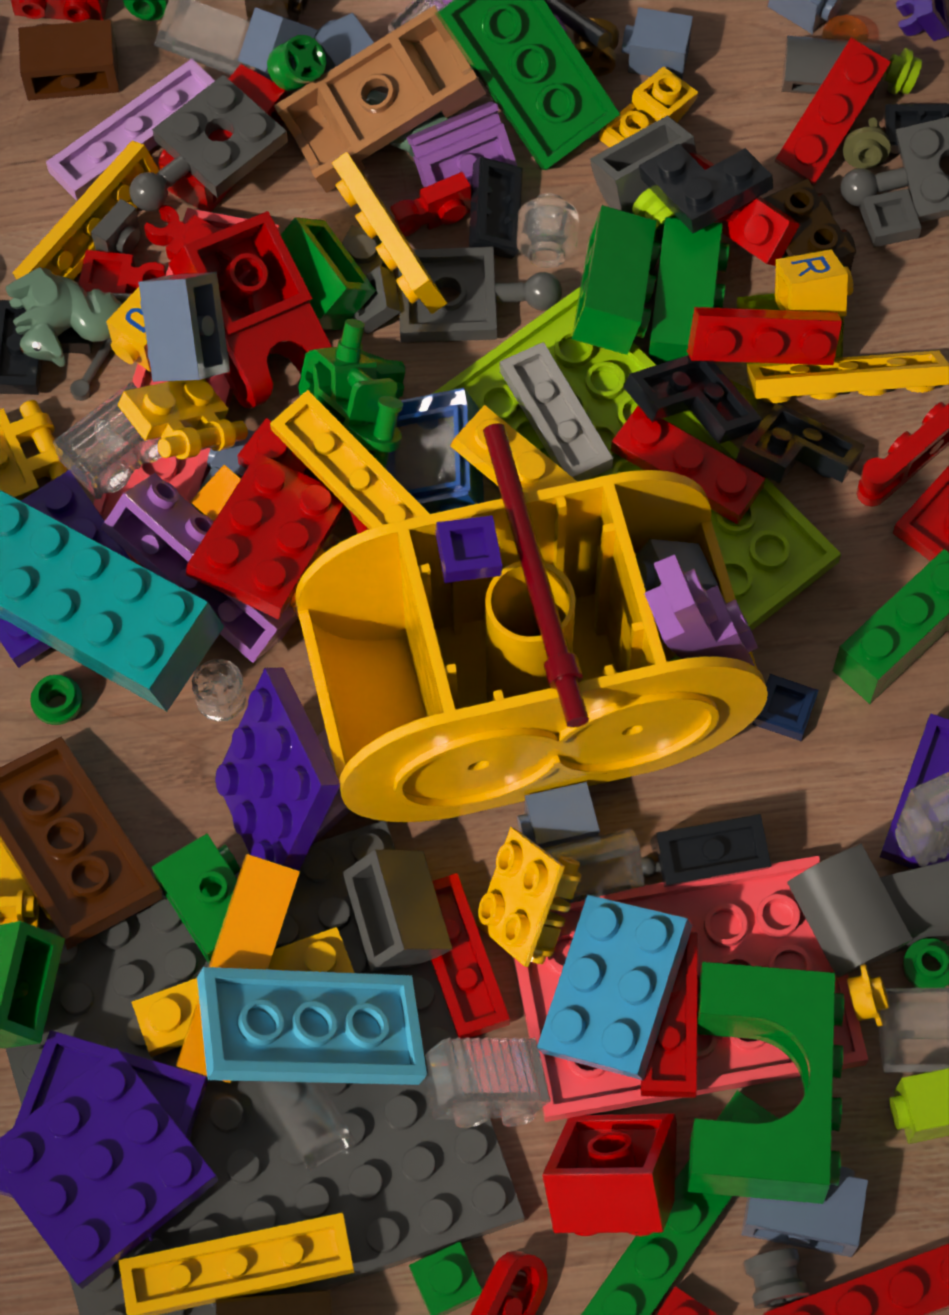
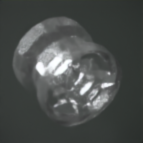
[192,659,247,722]

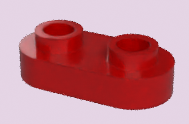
[471,1251,548,1315]

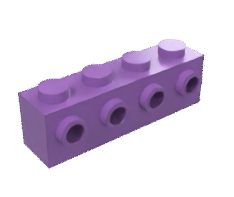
[101,473,299,663]

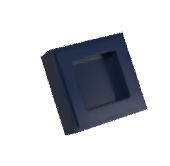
[752,674,819,741]

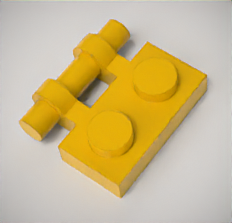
[118,379,248,460]
[0,400,71,501]

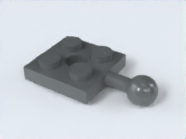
[129,75,288,211]
[841,117,949,223]
[398,247,562,343]

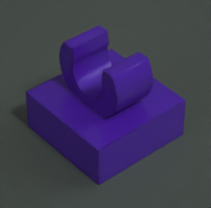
[896,0,949,42]
[435,515,503,583]

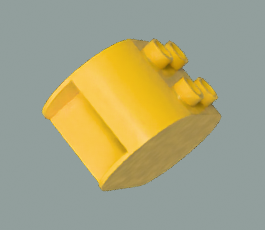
[295,470,768,822]

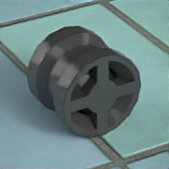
[743,1248,810,1309]

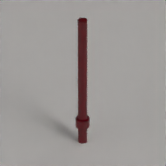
[483,423,589,728]

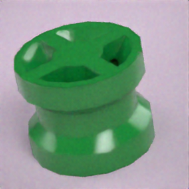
[267,35,326,91]

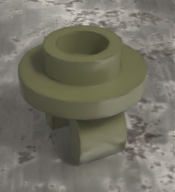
[843,117,891,169]

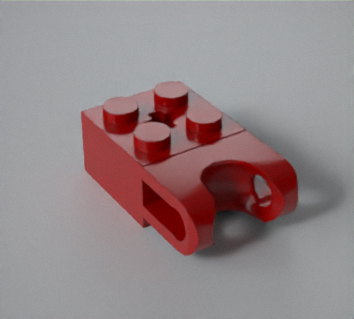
[168,211,332,409]

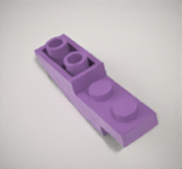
[644,554,758,667]

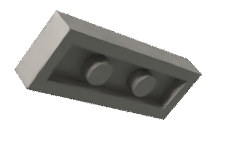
[500,342,613,482]

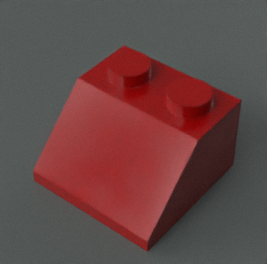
[542,1113,677,1236]

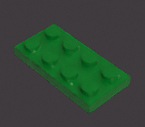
[435,0,620,170]

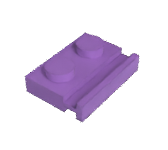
[406,101,517,187]

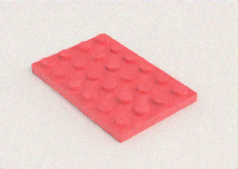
[513,856,868,1122]

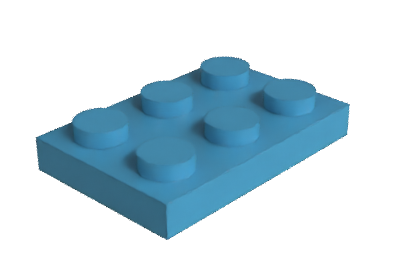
[537,895,693,1080]

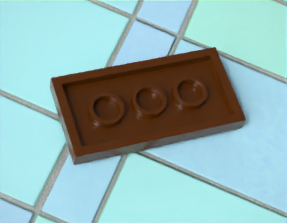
[0,736,163,950]

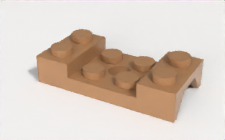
[274,6,486,193]

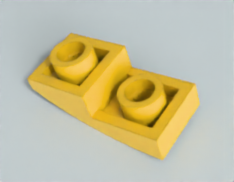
[599,66,699,148]

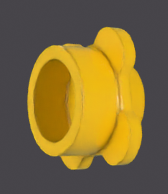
[847,964,889,1027]

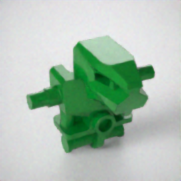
[298,319,406,469]

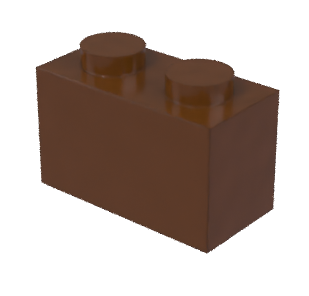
[18,19,119,101]

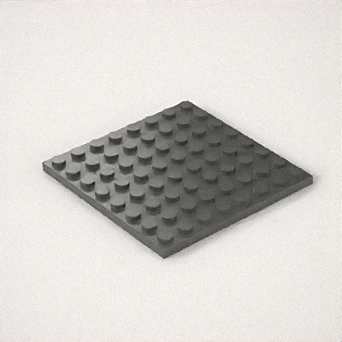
[6,821,525,1315]

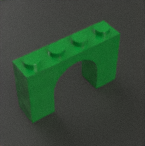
[688,962,844,1204]

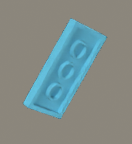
[197,967,427,1085]

